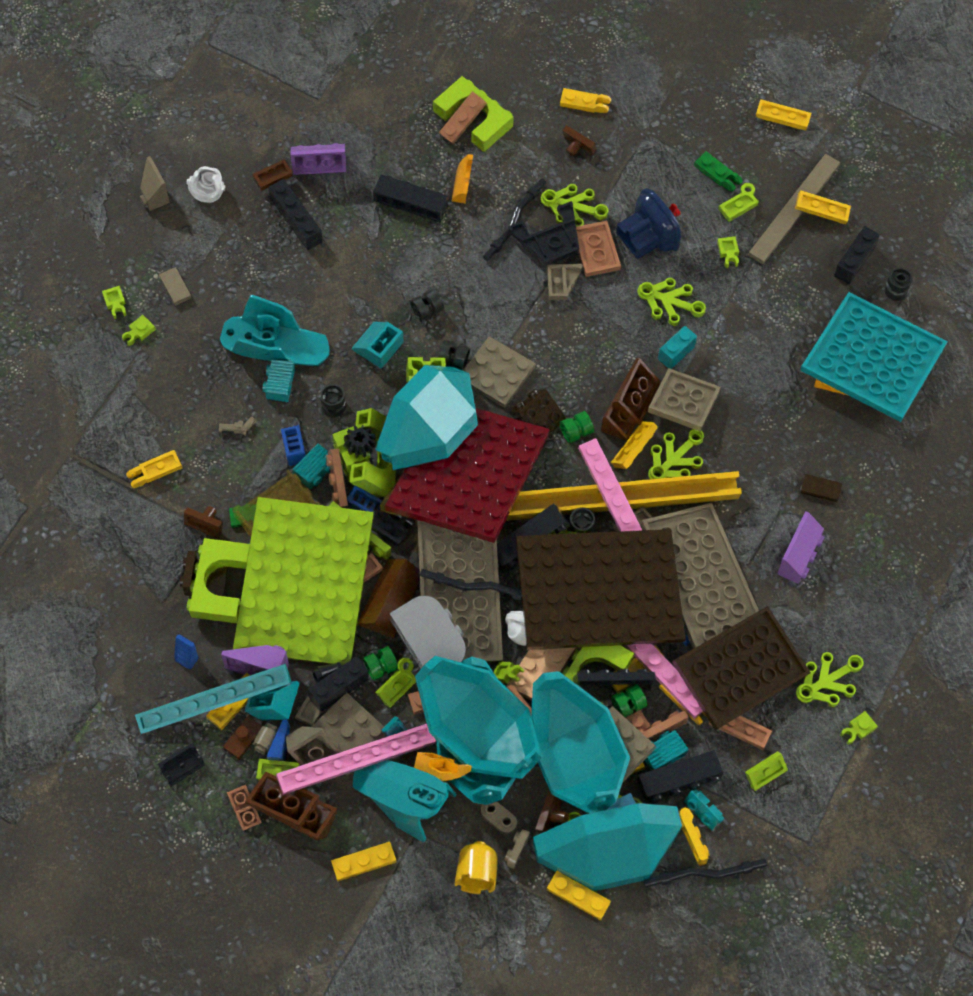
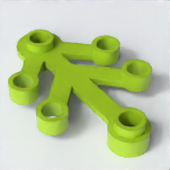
[541,184,609,227]
[637,278,706,326]
[648,429,704,479]
[796,652,864,707]

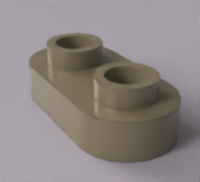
[481,802,517,835]
[504,829,530,869]

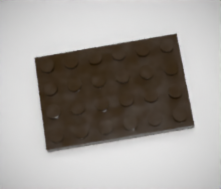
[672,606,811,731]

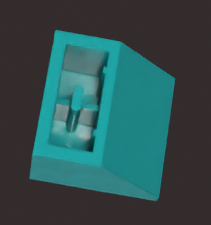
[352,322,404,369]
[245,681,300,721]

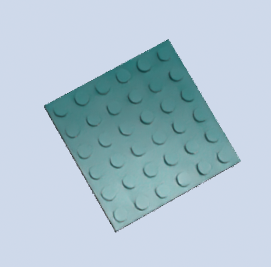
[800,292,948,422]

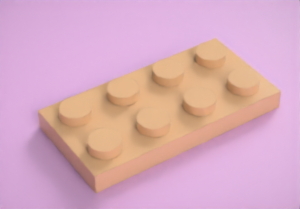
[507,647,578,701]

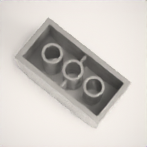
[390,596,466,669]

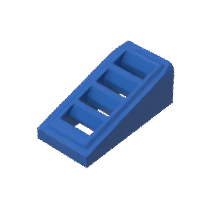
[281,425,306,466]
[347,485,384,512]
[174,635,199,670]
[267,719,290,761]

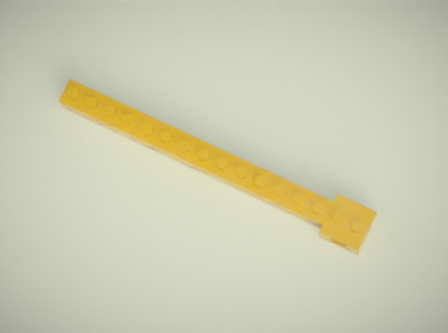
[506,471,742,521]

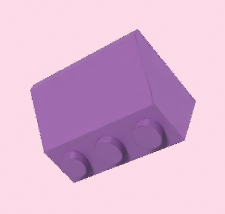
[291,143,347,175]
[777,511,825,584]

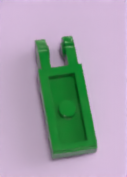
[694,151,743,192]

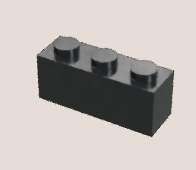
[834,226,880,285]
[308,656,369,712]

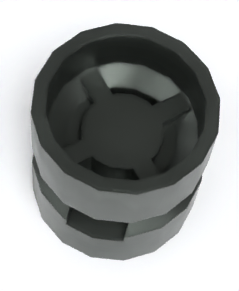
[885,267,913,301]
[410,289,444,322]
[438,340,470,370]
[320,384,346,417]
[569,508,595,533]

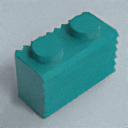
[658,326,697,369]
[263,359,295,402]
[292,443,331,489]
[644,730,689,771]

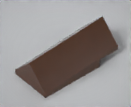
[601,358,661,441]
[357,558,420,639]
[245,772,337,841]

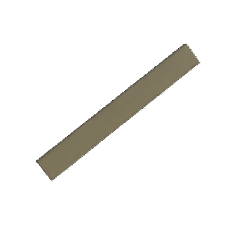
[748,154,840,265]

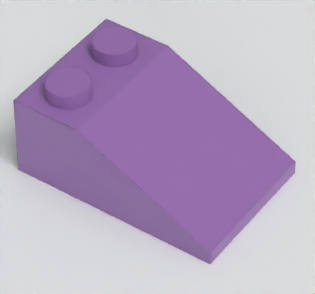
[221,645,289,675]

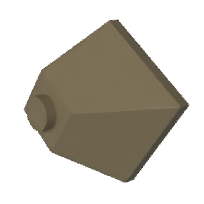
[139,156,170,211]
[286,726,342,766]

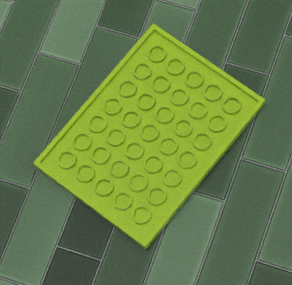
[233,497,374,666]

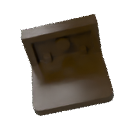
[510,389,566,433]
[180,551,228,596]

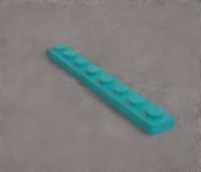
[135,664,292,734]

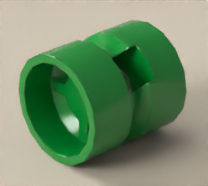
[559,411,594,444]
[363,646,398,681]
[610,684,648,718]

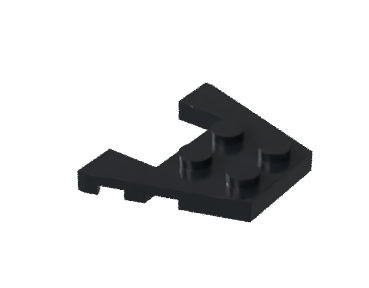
[508,201,579,266]

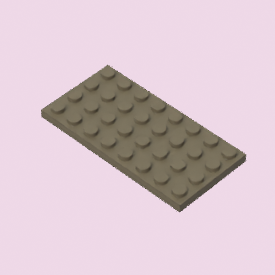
[641,503,759,649]
[417,520,503,662]

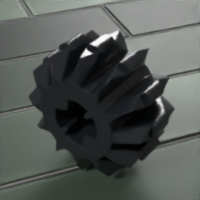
[344,425,376,458]

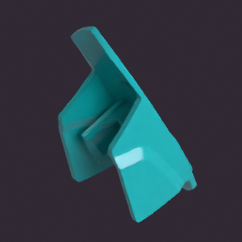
[220,295,329,366]
[353,760,457,842]

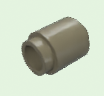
[253,723,278,755]

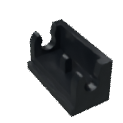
[158,742,205,787]

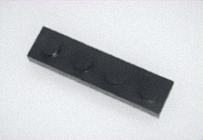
[573,669,656,685]

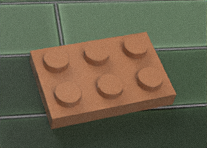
[576,221,621,277]

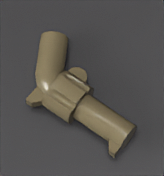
[219,417,256,436]

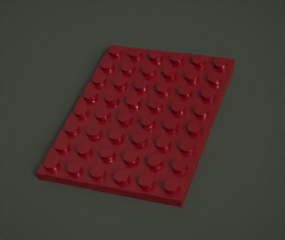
[385,408,550,543]

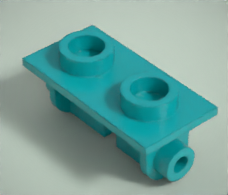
[684,789,725,831]

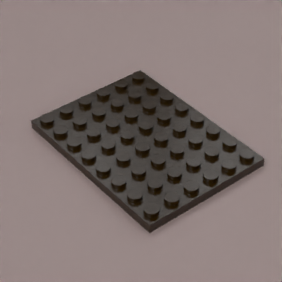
[516,529,686,650]

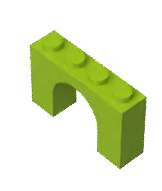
[433,76,514,152]
[350,408,396,498]
[187,538,250,624]
[562,645,634,705]

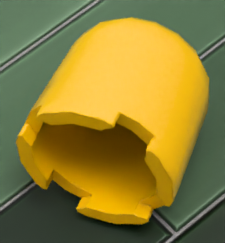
[455,841,498,894]

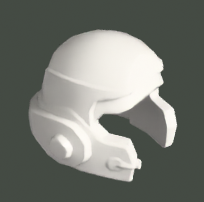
[187,166,226,203]
[505,611,526,646]

